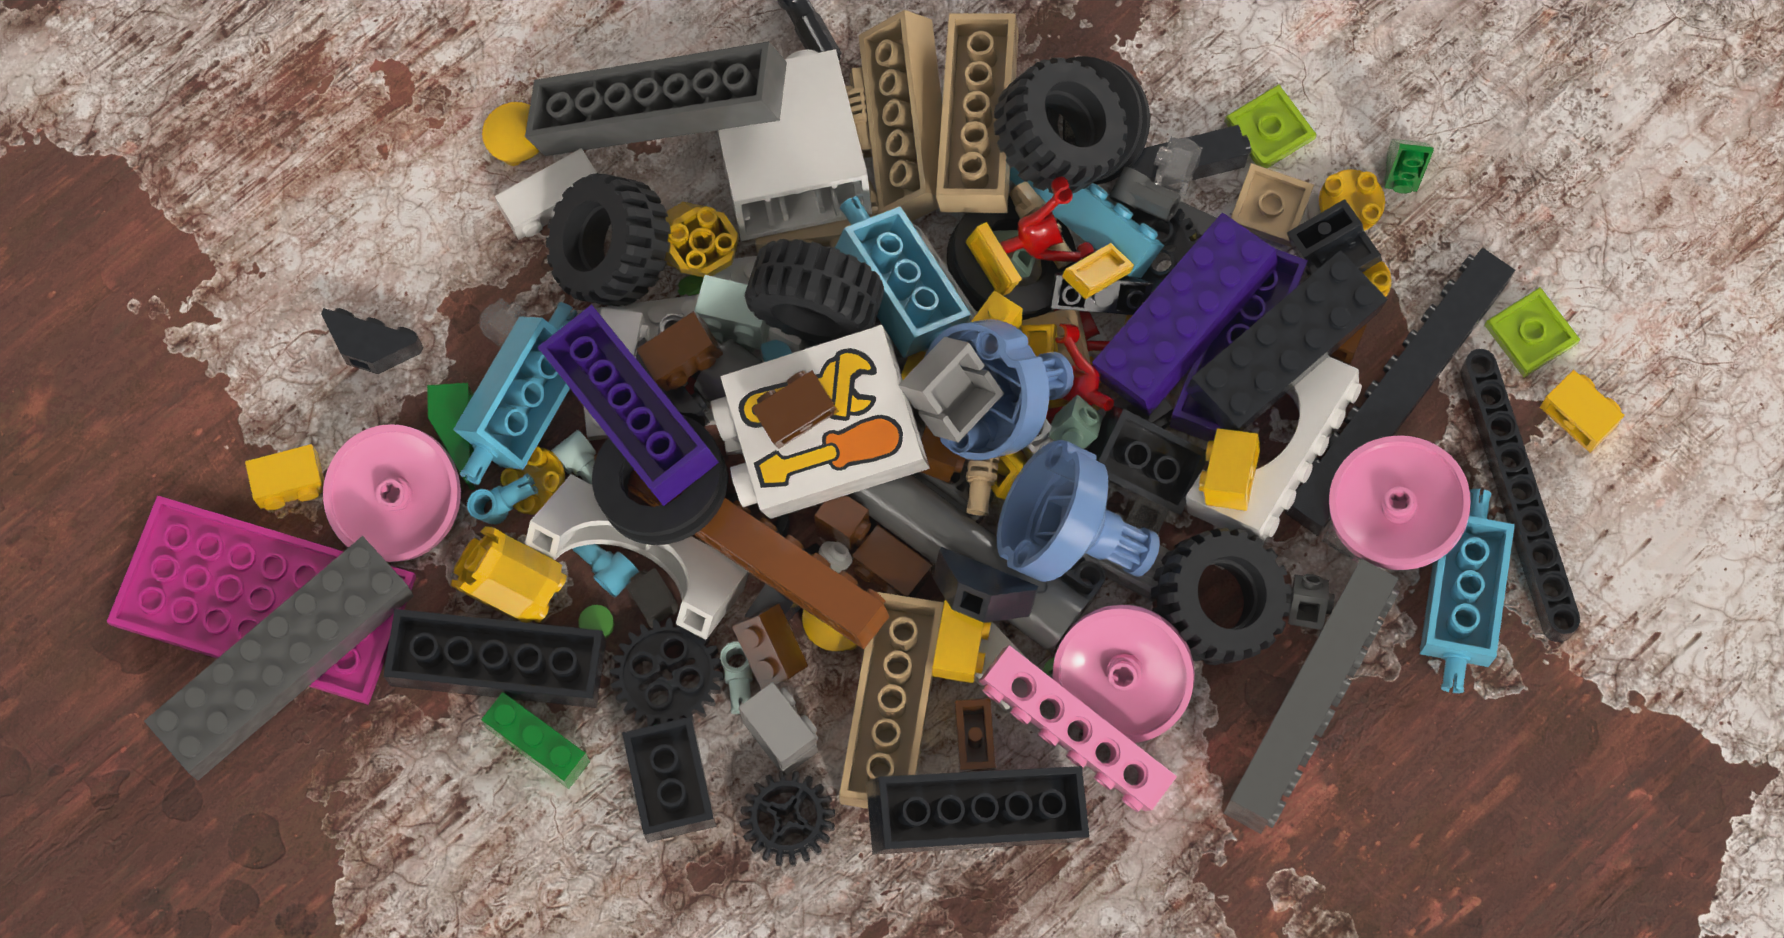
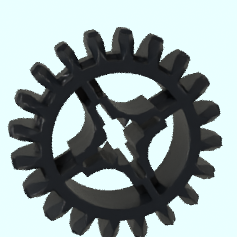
[740,771,835,867]

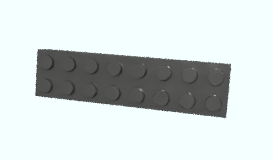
[525,41,787,156]
[144,536,414,781]
[1223,558,1399,834]

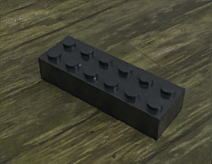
[1186,250,1388,431]
[383,609,606,708]
[866,766,1089,855]

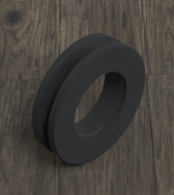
[1045,56,1150,185]
[946,195,1077,321]
[592,415,728,545]

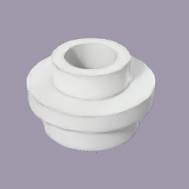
[819,541,852,573]

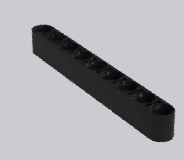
[1460,349,1580,642]

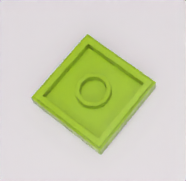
[1224,84,1317,168]
[1484,287,1581,378]

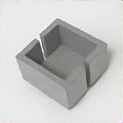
[898,337,1004,443]
[739,682,819,776]

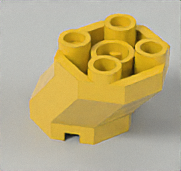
[665,202,739,277]
[451,526,567,623]

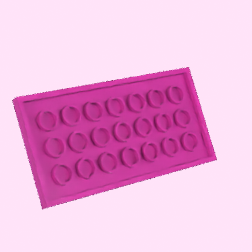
[107,495,416,705]

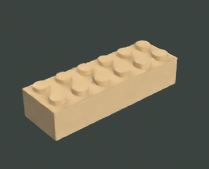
[859,10,942,222]
[936,13,1019,213]
[839,592,944,809]

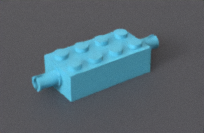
[835,196,971,358]
[453,302,578,485]
[1420,489,1515,693]

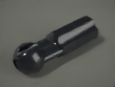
[777,0,842,60]

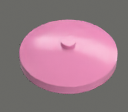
[323,424,461,562]
[1329,436,1471,570]
[1053,605,1195,743]

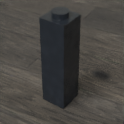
[1131,125,1251,187]

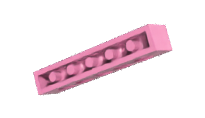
[978,645,1177,812]

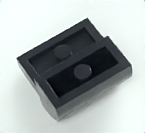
[1287,199,1382,275]

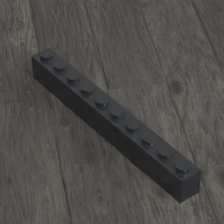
[1285,247,1516,536]

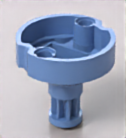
[924,319,1074,460]
[997,440,1160,582]

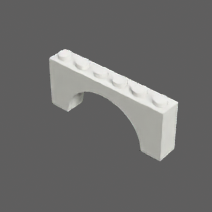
[1186,357,1362,541]
[525,474,749,640]

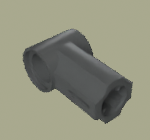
[1109,167,1181,222]

